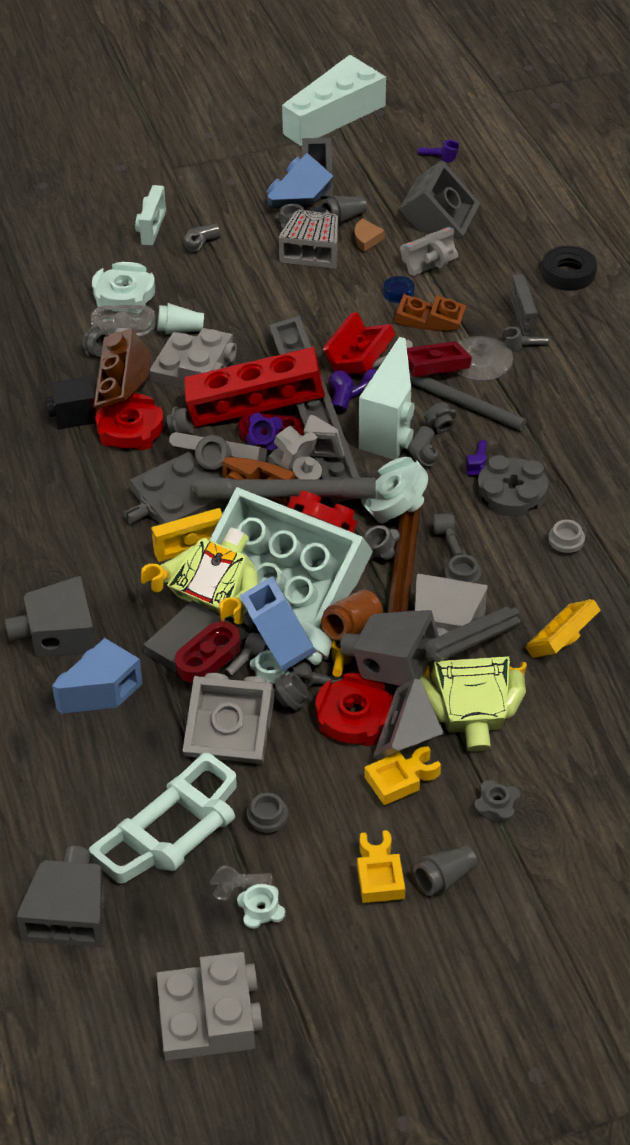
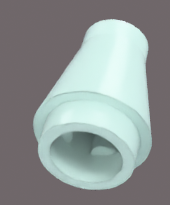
[157,303,204,335]

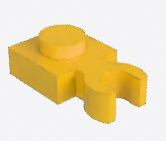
[364,746,441,805]
[357,830,405,903]

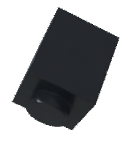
[46,376,97,430]

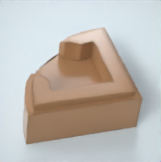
[355,218,385,252]

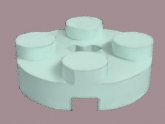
[92,262,155,312]
[361,457,428,524]

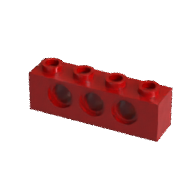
[184,347,325,427]

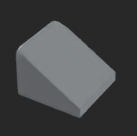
[303,415,345,458]

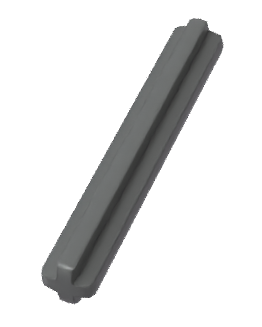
[424,606,521,662]

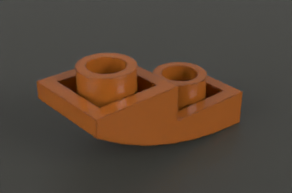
[394,294,466,331]
[222,457,295,506]

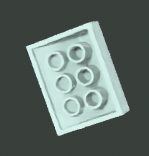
[210,487,373,630]

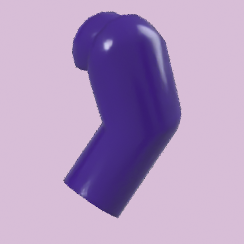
[329,371,354,412]

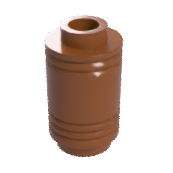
[321,590,383,641]

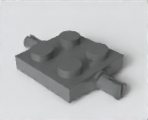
[123,452,227,525]

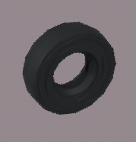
[541,245,597,290]

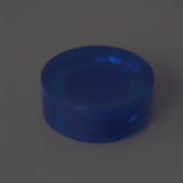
[383,276,415,303]

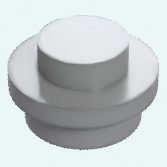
[548,520,585,553]

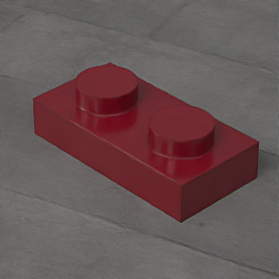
[407,341,472,377]

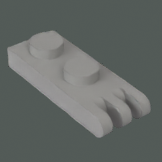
[169,432,267,462]

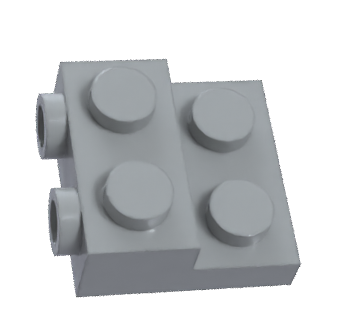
[149,328,237,388]
[182,673,275,764]
[157,952,263,1061]

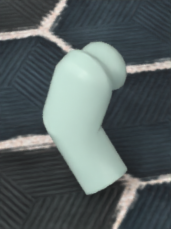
[302,622,332,665]

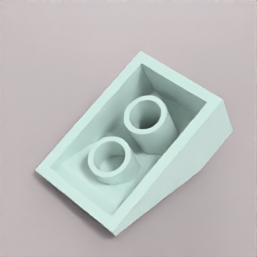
[359,337,415,460]

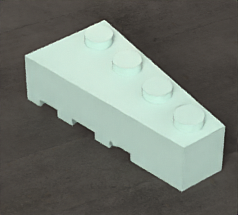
[282,55,386,146]

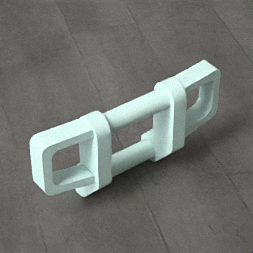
[89,753,237,883]

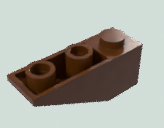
[94,328,151,410]

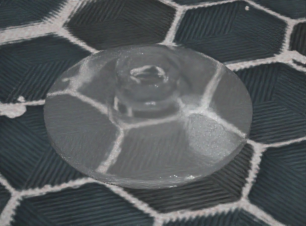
[455,336,513,380]

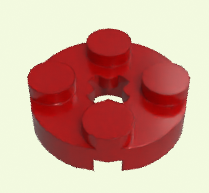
[95,393,164,450]
[287,490,358,533]
[315,673,393,746]

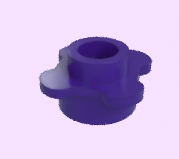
[246,413,283,450]

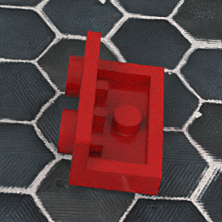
[323,312,396,375]

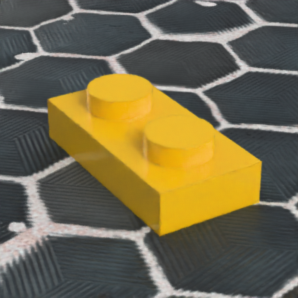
[151,508,223,562]

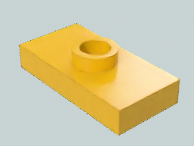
[525,599,601,658]

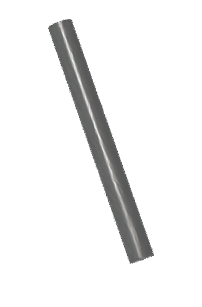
[410,374,527,431]

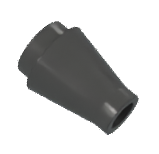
[321,195,367,224]
[413,845,477,896]

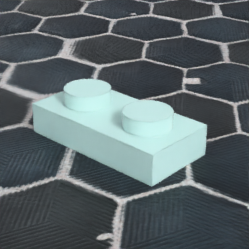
[135,185,166,245]

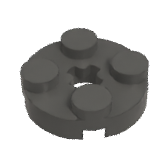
[477,455,548,516]

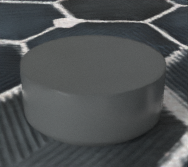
[195,435,232,472]

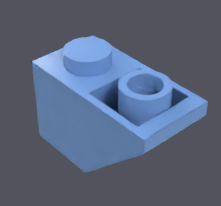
[267,153,333,208]
[239,576,316,671]
[52,638,143,714]

